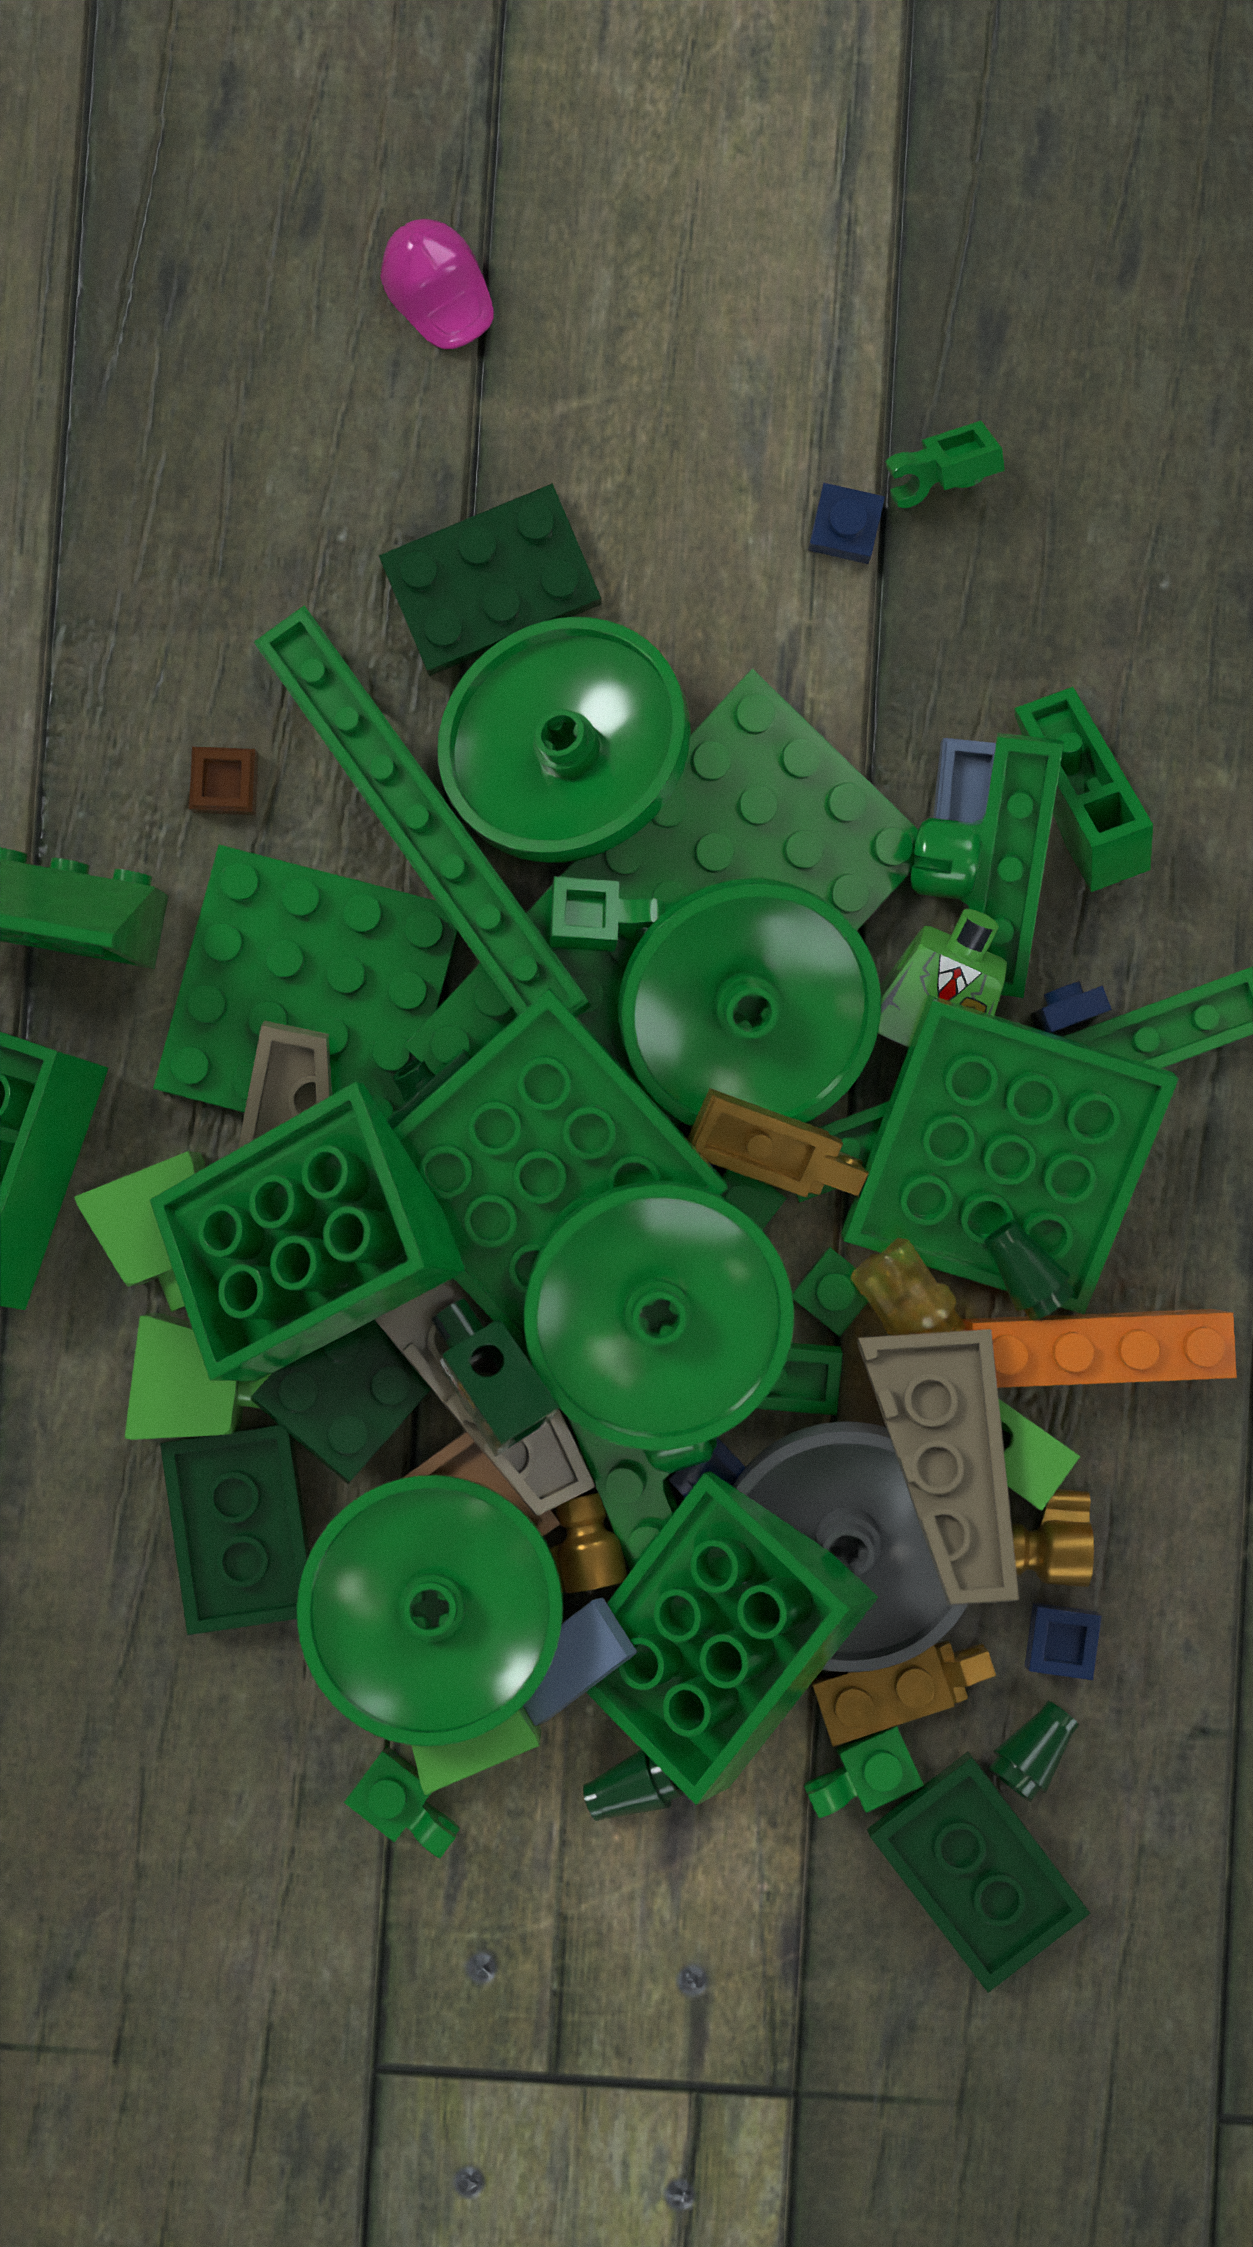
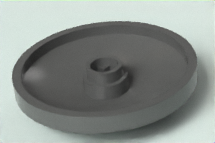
[733,1422,968,1672]

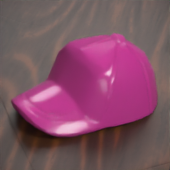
[380,218,494,350]

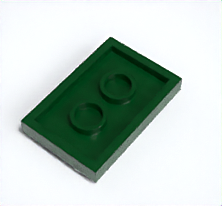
[378,483,602,676]
[250,1320,431,1484]
[160,1424,310,1636]
[867,1751,1091,1993]

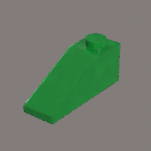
[1014,687,1153,892]

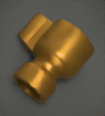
[1011,1489,1094,1587]
[550,1492,628,1593]

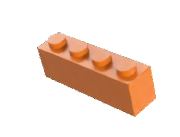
[961,1309,1237,1388]

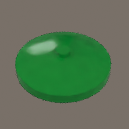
[437,617,691,863]
[618,878,881,1127]
[524,1181,794,1450]
[297,1475,563,1746]

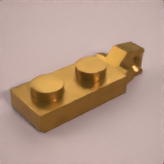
[687,1088,869,1197]
[812,1641,996,1746]

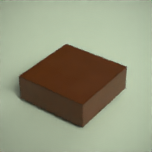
[189,746,259,816]

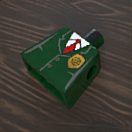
[431,1298,559,1457]

